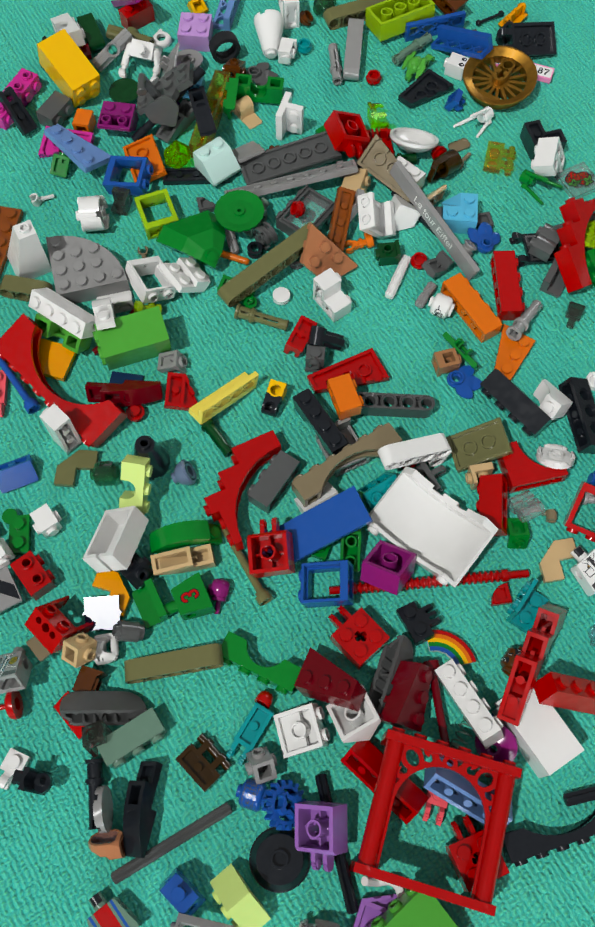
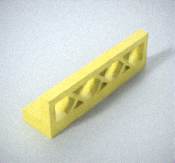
[189,371,259,425]

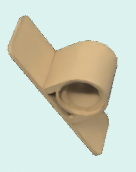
[233,95,262,130]

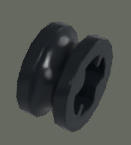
[247,241,263,259]

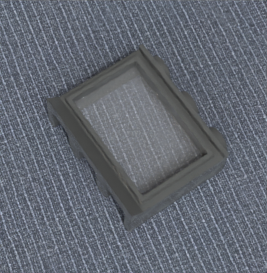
[276,184,335,236]

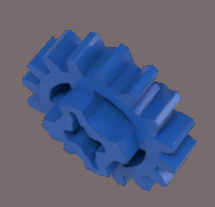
[261,779,306,831]

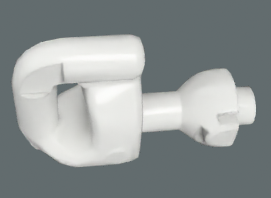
[77,633,119,668]

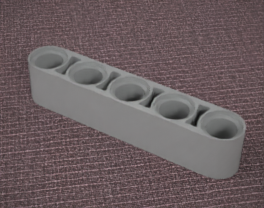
[343,18,364,81]

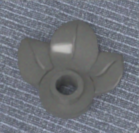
[246,62,278,86]

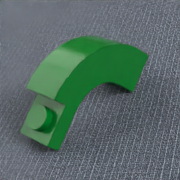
[149,520,223,554]

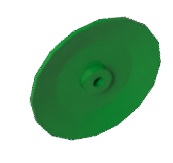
[214,190,264,232]

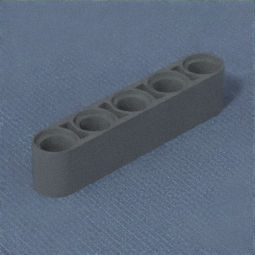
[357,392,435,418]

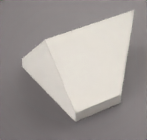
[391,194,421,231]

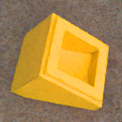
[187,0,209,13]

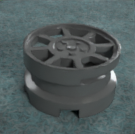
[252,221,278,250]

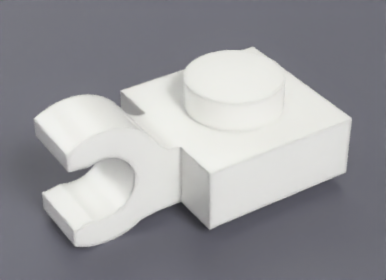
[0,748,31,790]

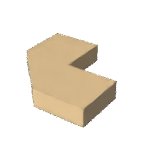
[538,537,576,584]

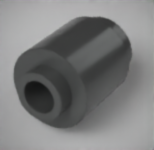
[112,620,145,642]

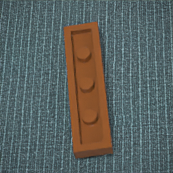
[327,186,356,252]

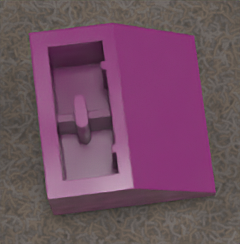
[97,101,139,132]

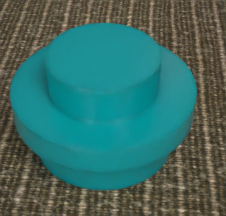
[297,38,312,54]

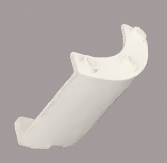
[367,466,499,588]

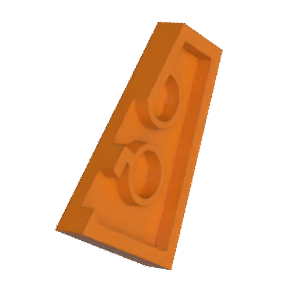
[494,324,536,381]

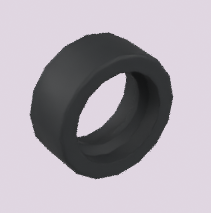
[209,31,241,64]

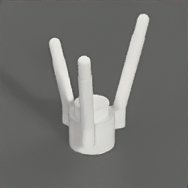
[453,106,494,138]

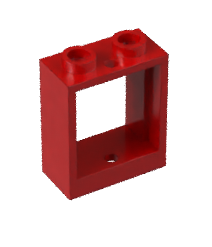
[563,481,595,542]

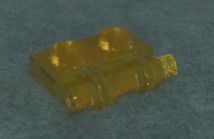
[483,141,516,176]

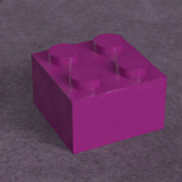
[360,540,417,595]

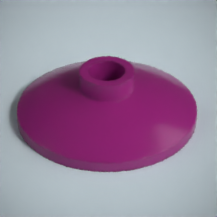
[475,726,518,762]

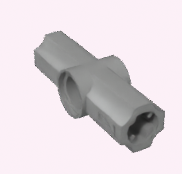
[91,28,134,73]

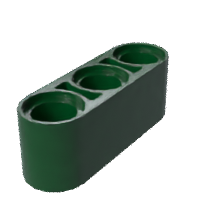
[77,13,106,53]

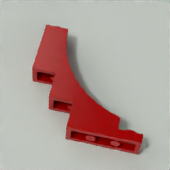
[496,603,567,726]

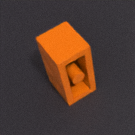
[327,373,364,420]

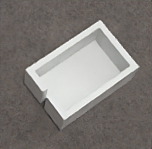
[82,506,149,573]

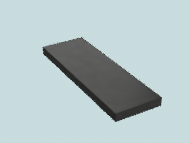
[239,131,342,185]

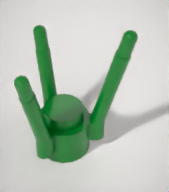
[519,169,563,205]

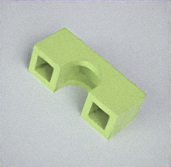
[119,454,153,515]

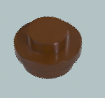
[300,10,313,26]

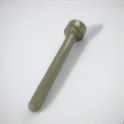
[220,526,273,606]

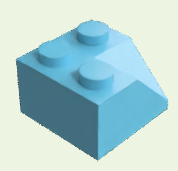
[441,193,478,234]

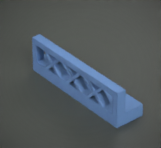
[213,0,240,31]

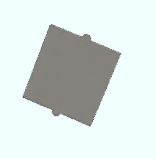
[232,141,265,163]

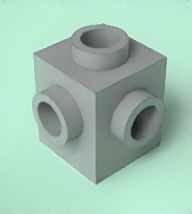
[244,746,278,784]

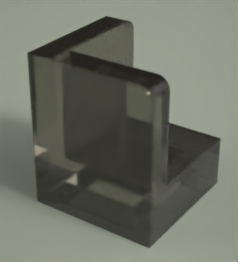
[111,186,133,216]
[82,720,112,757]

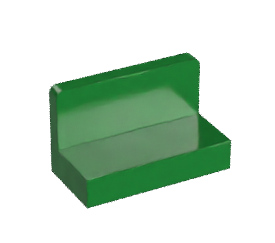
[132,578,169,629]

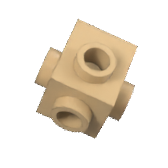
[61,632,97,668]

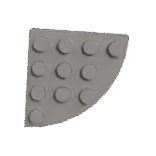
[46,236,131,304]

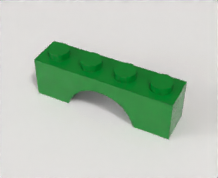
[222,631,301,695]

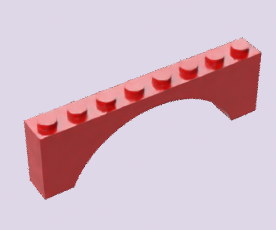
[0,314,128,448]

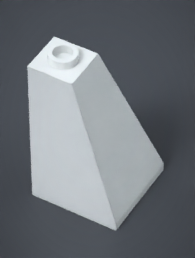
[7,220,52,279]

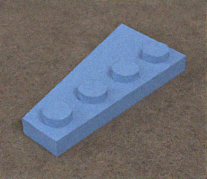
[44,124,111,173]

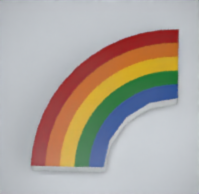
[426,630,476,666]

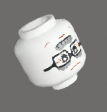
[427,293,455,319]

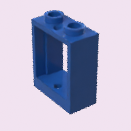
[102,156,154,196]
[298,560,354,608]

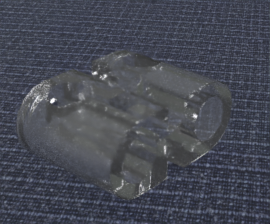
[508,490,545,523]

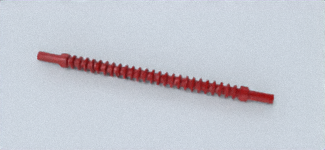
[329,569,529,595]

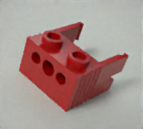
[24,596,94,654]

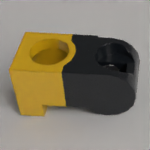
[261,379,287,417]

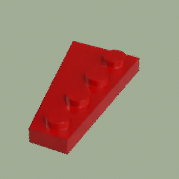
[307,348,389,394]

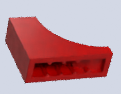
[497,441,568,494]

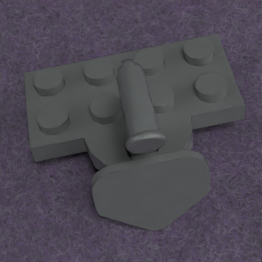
[136,60,194,127]

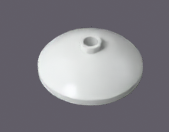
[389,127,439,154]

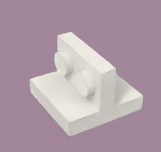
[275,91,304,141]

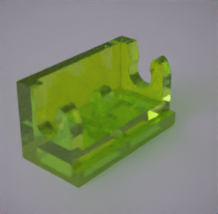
[367,102,389,129]

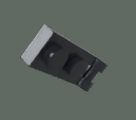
[0,86,38,136]

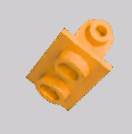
[498,3,528,27]

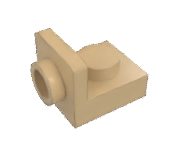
[465,462,494,490]

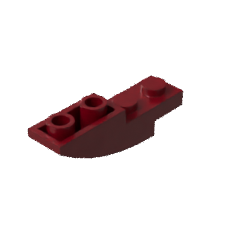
[85,380,163,407]

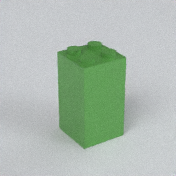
[92,306,172,371]

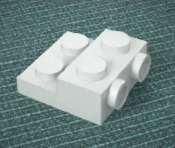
[160,257,211,293]
[273,703,330,758]

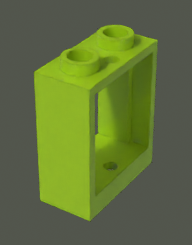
[134,188,179,240]

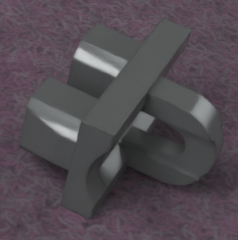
[415,462,447,493]

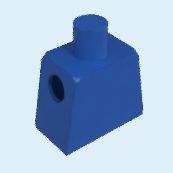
[159,867,206,916]

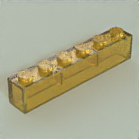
[189,70,231,158]

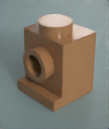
[431,348,462,377]

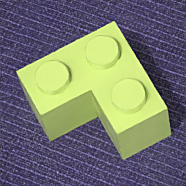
[210,864,271,927]

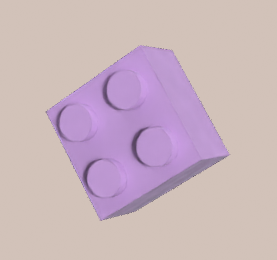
[177,12,213,52]

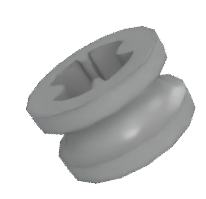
[462,239,477,256]

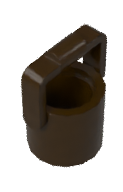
[426,149,462,183]

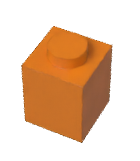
[72,108,96,133]

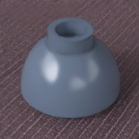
[171,459,197,485]

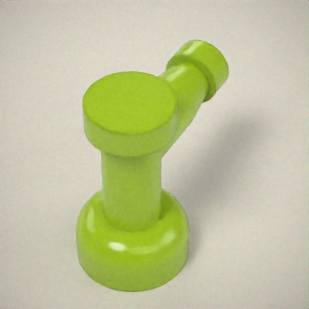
[134,301,162,313]

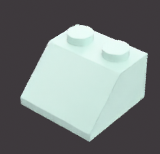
[193,136,241,187]

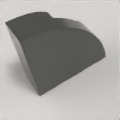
[196,197,215,213]

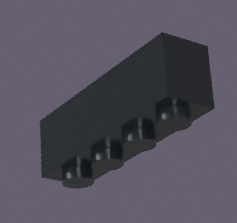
[480,368,551,438]

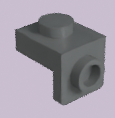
[421,250,453,278]

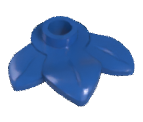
[467,222,500,254]
[447,365,482,399]

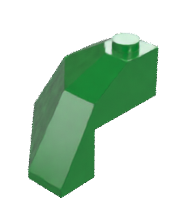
[156,210,226,268]

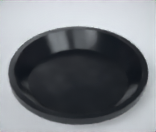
[249,827,310,893]

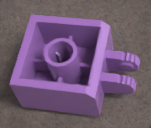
[295,801,348,872]

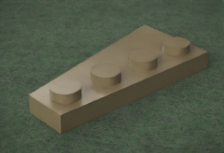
[357,134,411,203]

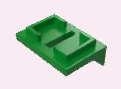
[223,77,239,120]

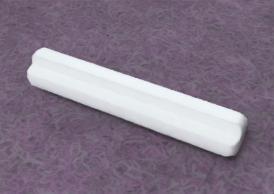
[385,255,411,300]

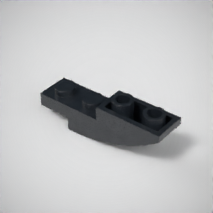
[188,85,217,137]
[123,761,163,859]

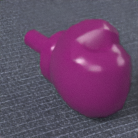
[208,579,230,614]

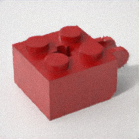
[324,110,370,159]
[247,517,295,578]
[328,606,390,670]
[445,815,510,892]

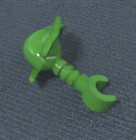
[402,51,435,82]

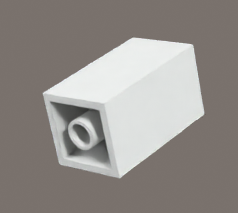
[492,688,584,778]

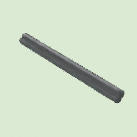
[110,802,233,884]

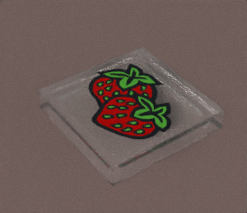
[555,161,595,199]

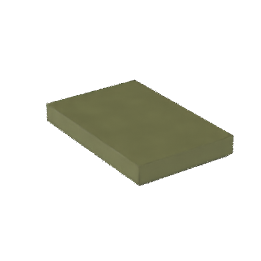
[446,417,513,473]

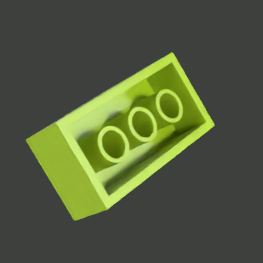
[365,0,435,42]

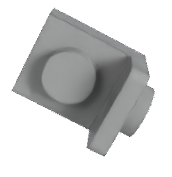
[157,350,188,374]

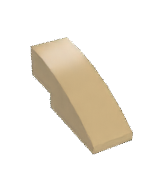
[150,544,216,576]

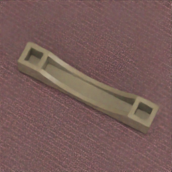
[292,422,402,507]

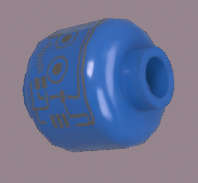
[236,778,268,812]

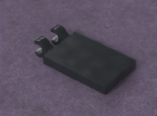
[497,21,556,57]

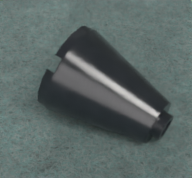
[133,436,170,480]

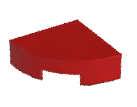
[491,582,512,607]

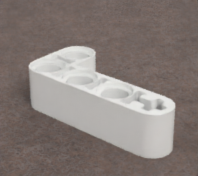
[377,433,452,470]

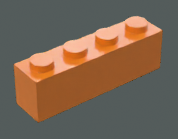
[440,273,503,343]

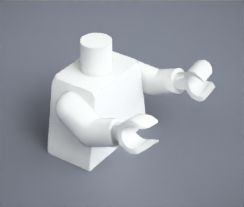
[118,38,163,83]

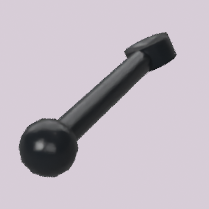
[476,10,504,26]

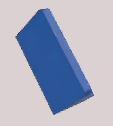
[0,454,39,493]

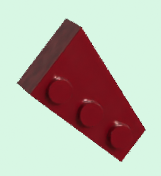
[294,647,366,712]
[378,661,433,732]

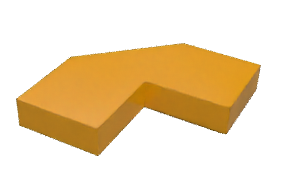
[92,570,131,617]

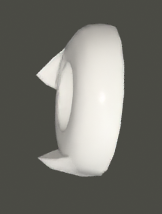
[153,28,172,49]

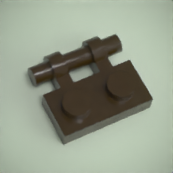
[176,733,232,792]

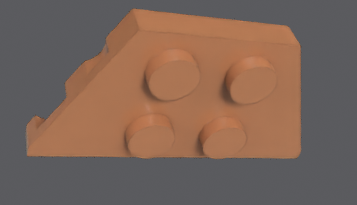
[300,223,358,276]

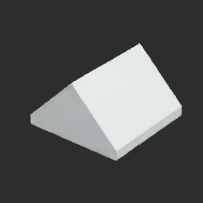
[326,685,381,743]

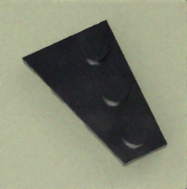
[398,69,454,108]

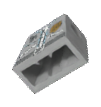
[0,647,32,694]

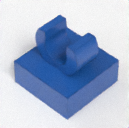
[444,88,465,112]

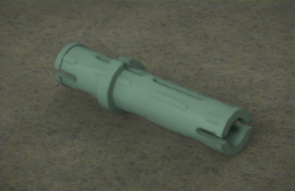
[392,32,432,66]

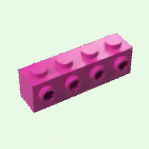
[0,68,42,130]

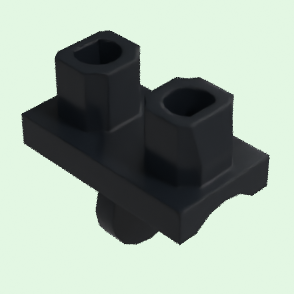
[11,767,53,796]

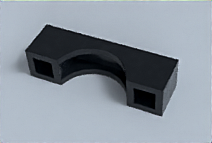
[292,388,349,456]

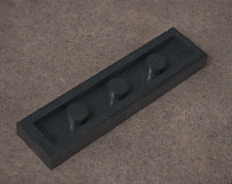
[163,167,230,185]

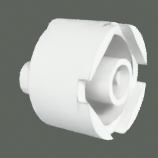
[75,195,110,232]

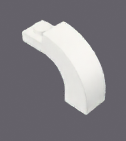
[92,297,116,331]

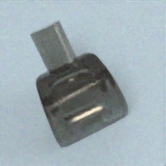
[565,301,586,329]

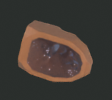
[88,829,126,860]

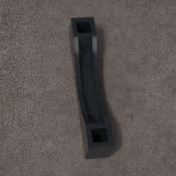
[502,809,595,867]

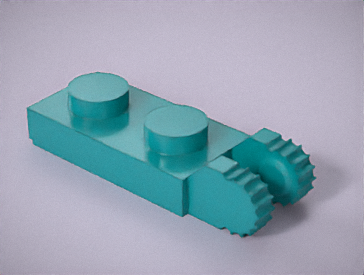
[226,702,274,766]

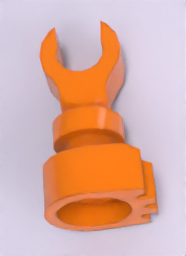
[344,232,374,254]

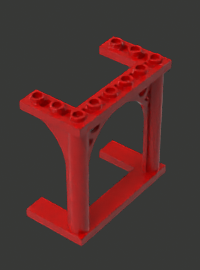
[349,727,522,917]

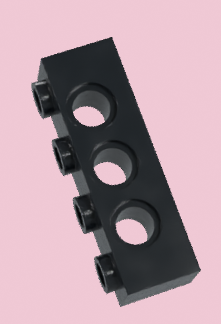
[558,377,595,454]

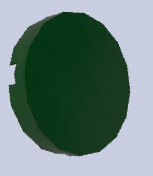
[109,78,138,104]

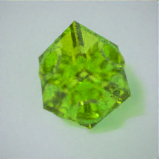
[164,140,191,169]

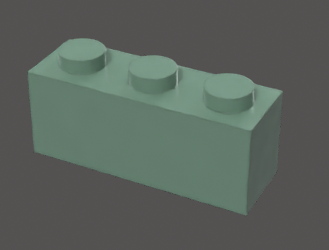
[95,707,167,769]

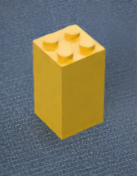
[37,29,100,108]

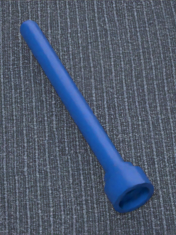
[0,358,41,414]

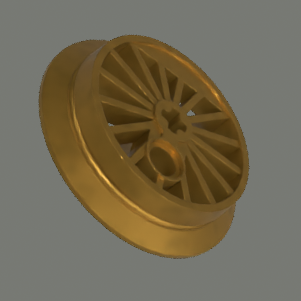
[463,46,538,110]

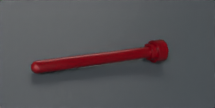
[423,660,453,764]

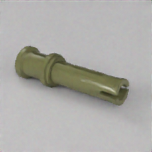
[234,303,289,331]

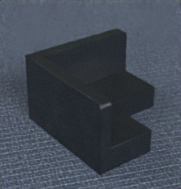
[520,120,567,161]

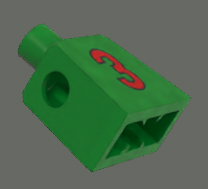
[164,572,216,620]

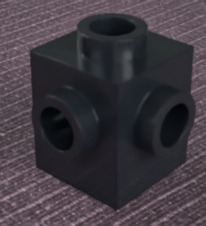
[119,553,153,590]

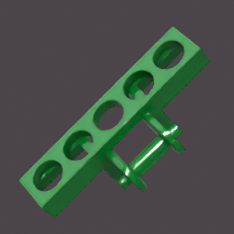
[442,332,479,370]

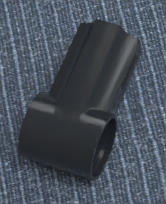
[308,326,345,351]

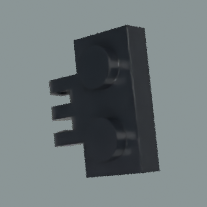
[396,601,442,646]

